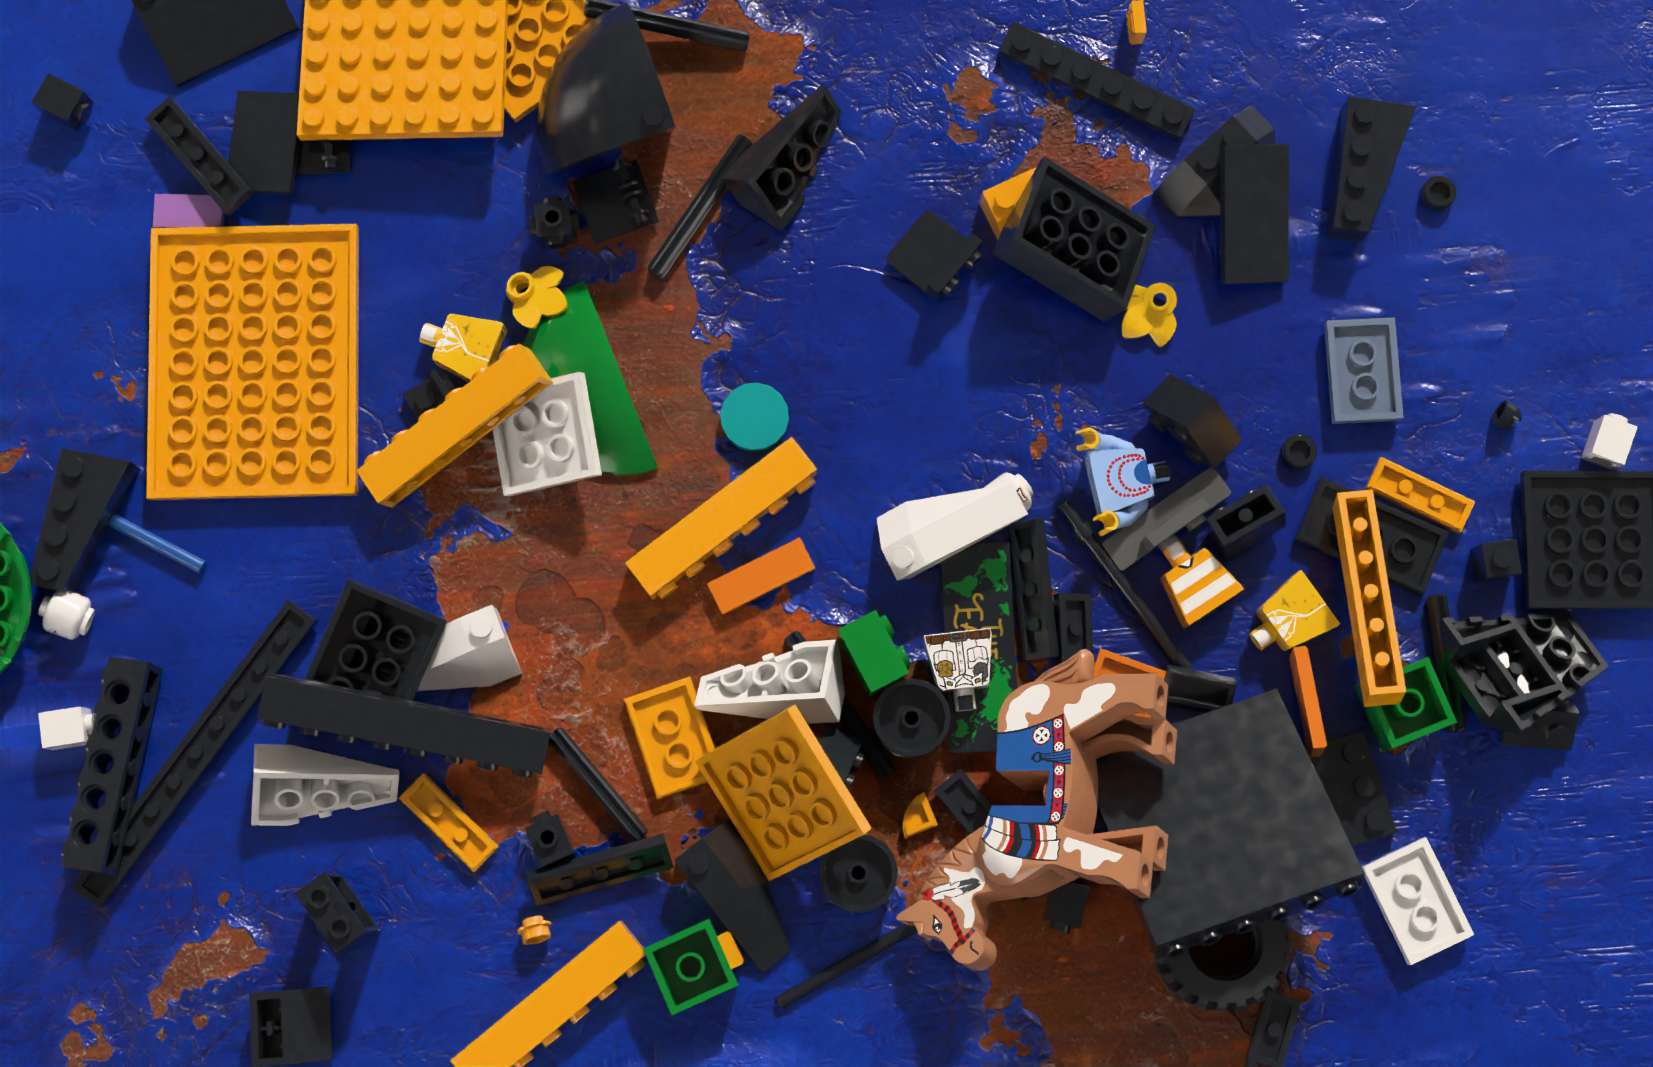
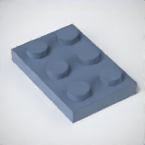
[1324,317,1404,424]

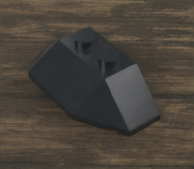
[1153,105,1275,218]

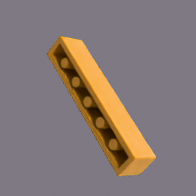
[356,344,553,508]
[625,437,817,600]
[1332,489,1406,707]
[450,921,646,1067]

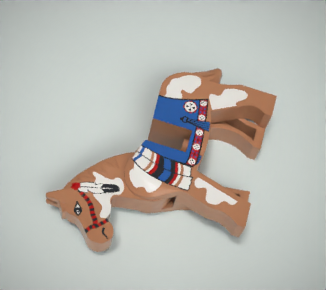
[896,649,1177,971]

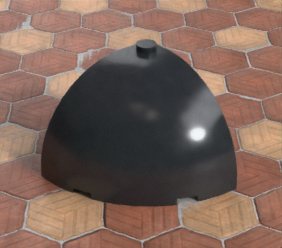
[536,2,676,177]

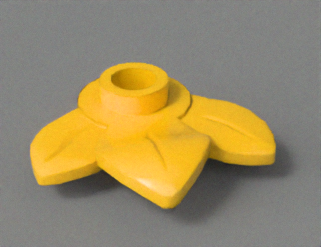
[506,266,568,329]
[1122,283,1177,347]

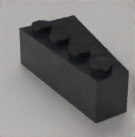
[1326,96,1417,243]
[30,448,141,593]

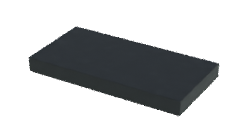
[1220,144,1289,284]
[1293,477,1449,596]

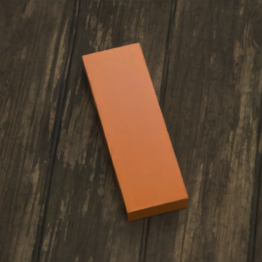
[707,537,816,616]
[1289,646,1327,758]

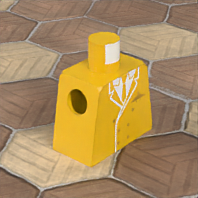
[419,314,508,383]
[1249,570,1340,651]

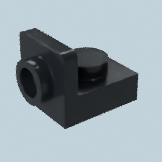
[403,369,456,419]

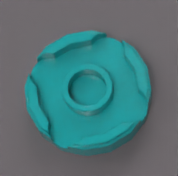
[720,382,789,452]

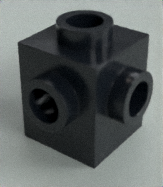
[529,197,580,249]

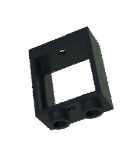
[295,872,381,953]

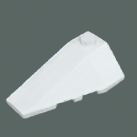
[877,483,1028,581]
[417,605,522,692]
[694,640,845,724]
[251,744,399,826]

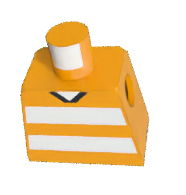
[1160,540,1244,629]

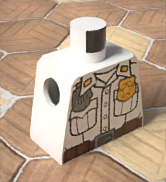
[923,628,992,712]

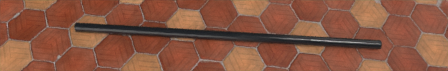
[776,814,1102,1009]

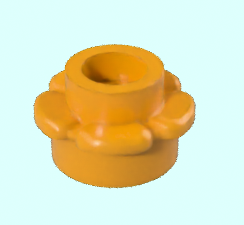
[517,916,552,945]

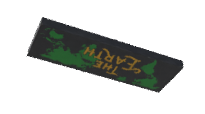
[940,542,1017,754]

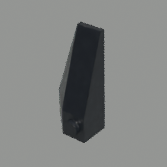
[722,86,841,230]
[675,818,791,973]

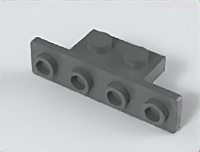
[1102,467,1232,571]

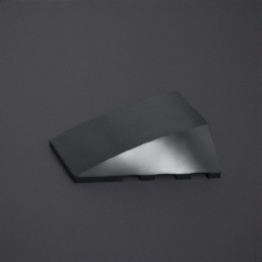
[1439,612,1609,734]

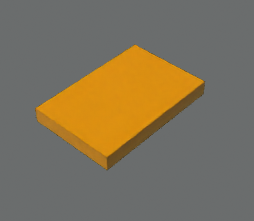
[624,677,715,799]

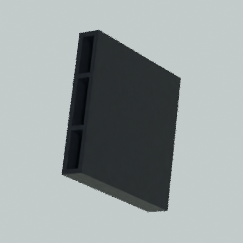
[1096,689,1364,959]

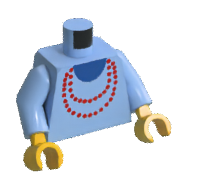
[1075,428,1170,536]

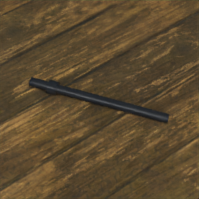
[1057,500,1193,669]

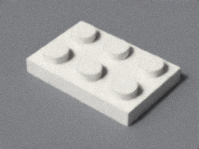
[1362,837,1474,965]

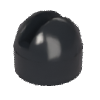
[1491,400,1522,430]

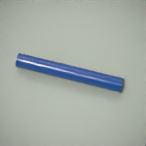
[108,514,207,574]

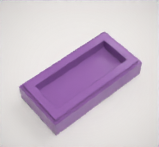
[153,194,225,228]

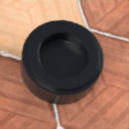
[1420,176,1457,212]
[1280,434,1317,470]

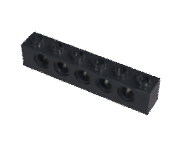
[61,657,163,877]

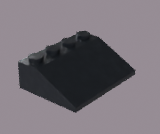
[131,0,299,87]
[993,157,1156,322]
[304,577,447,751]

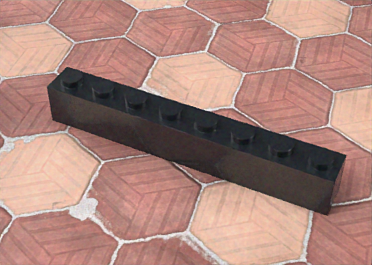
[257,672,551,778]

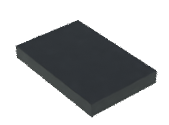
[229,91,301,195]

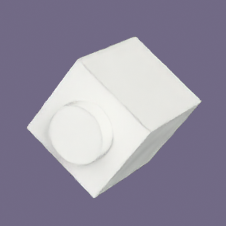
[1581,413,1637,471]
[38,706,95,750]

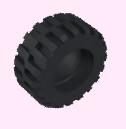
[1149,919,1293,1012]

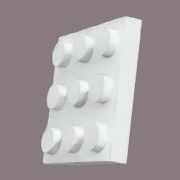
[493,372,602,496]

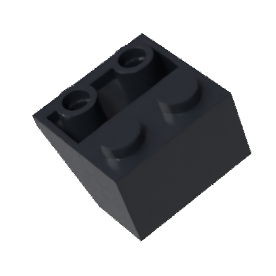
[249,986,333,1067]

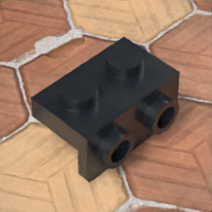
[1498,698,1579,751]

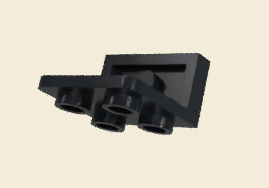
[887,211,982,303]

